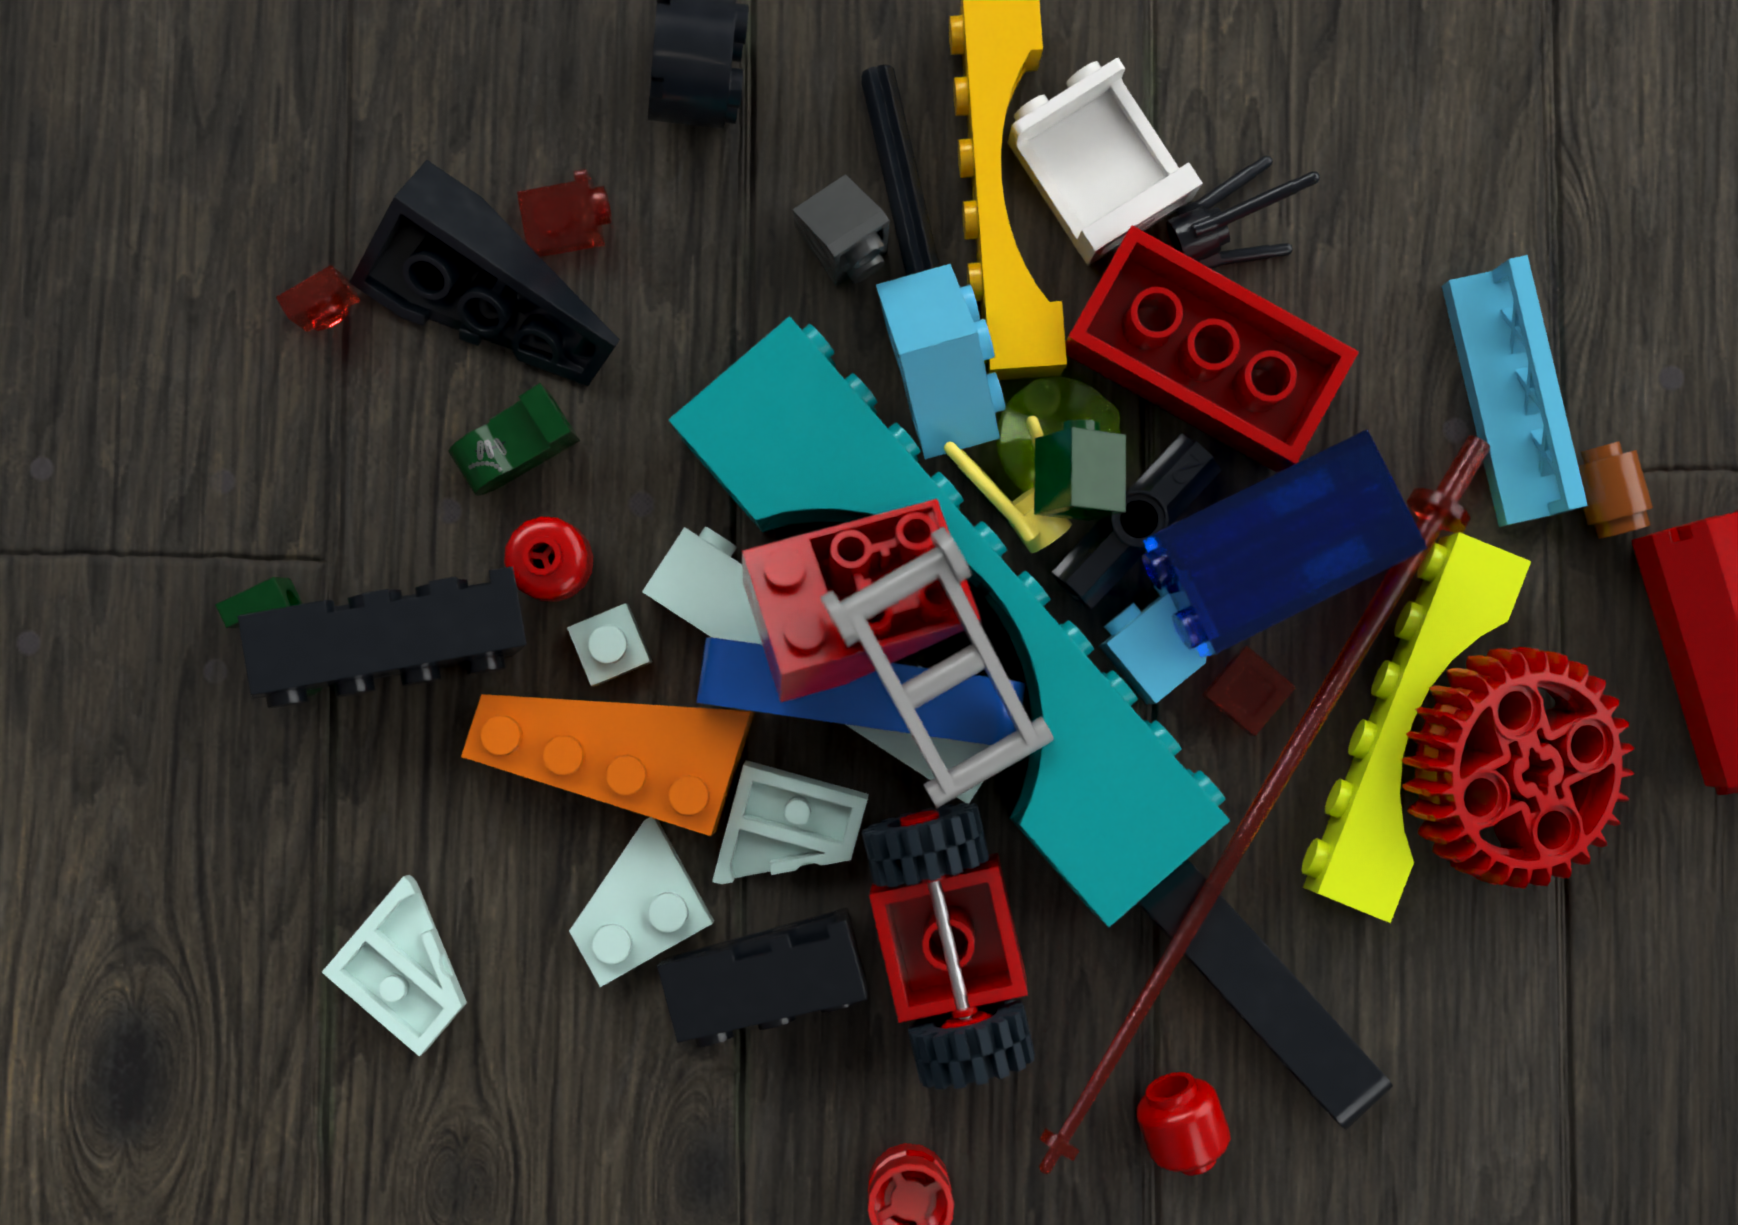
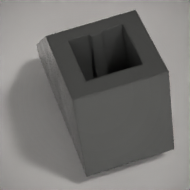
[792,174,889,287]

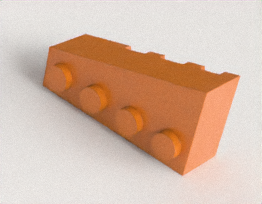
[461,694,755,836]

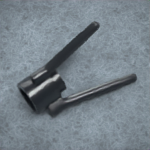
[1166,155,1320,269]

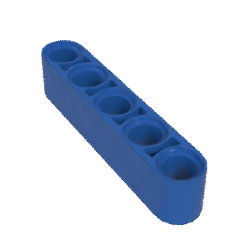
[696,637,1026,745]

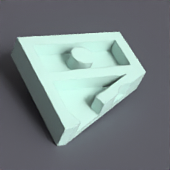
[712,760,869,884]

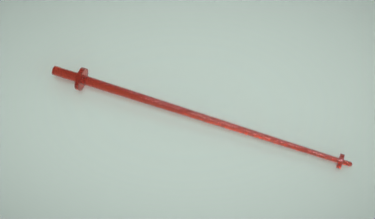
[1039,435,1491,1174]

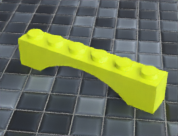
[1301,532,1531,923]

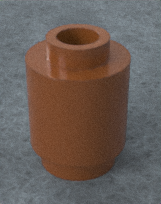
[1578,441,1653,539]

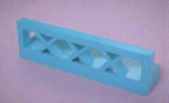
[1442,255,1588,527]

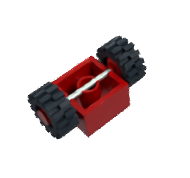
[862,803,1035,1090]

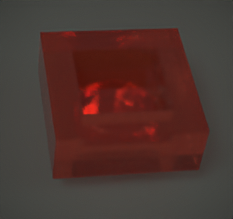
[276,265,361,332]
[1202,646,1296,736]

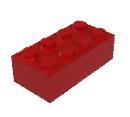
[1065,225,1359,474]

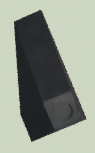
[349,160,620,386]

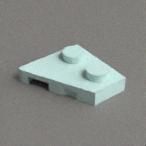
[569,817,714,987]
[322,875,467,1056]

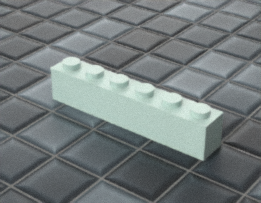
[642,526,991,804]

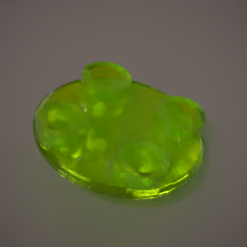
[996,377,1121,492]

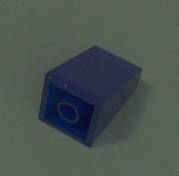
[1142,429,1428,658]

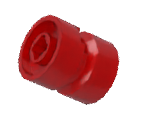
[868,1143,954,1225]

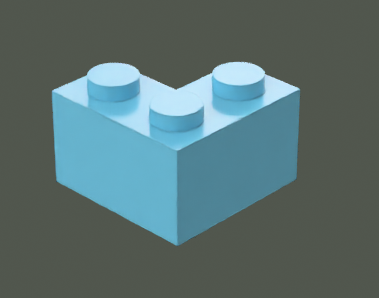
[876,264,1006,459]

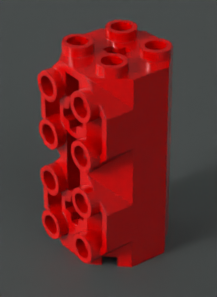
[1631,510,1738,795]

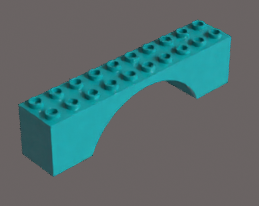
[669,316,1230,927]

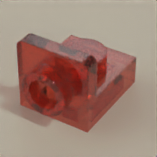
[517,169,612,257]

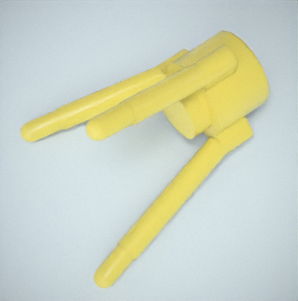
[944,416,1072,554]

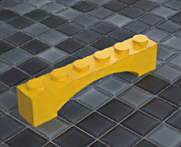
[949,0,1067,380]

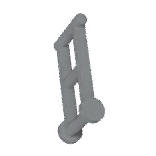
[820,527,1054,808]

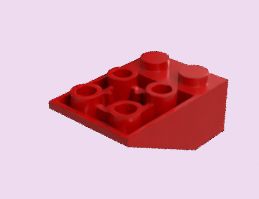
[742,499,981,702]

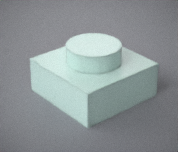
[567,603,652,687]

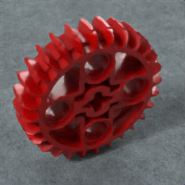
[1401,647,1635,889]

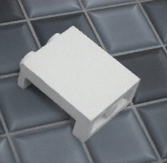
[1007,58,1203,266]

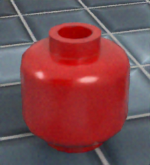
[504,516,594,602]
[1136,1072,1231,1176]

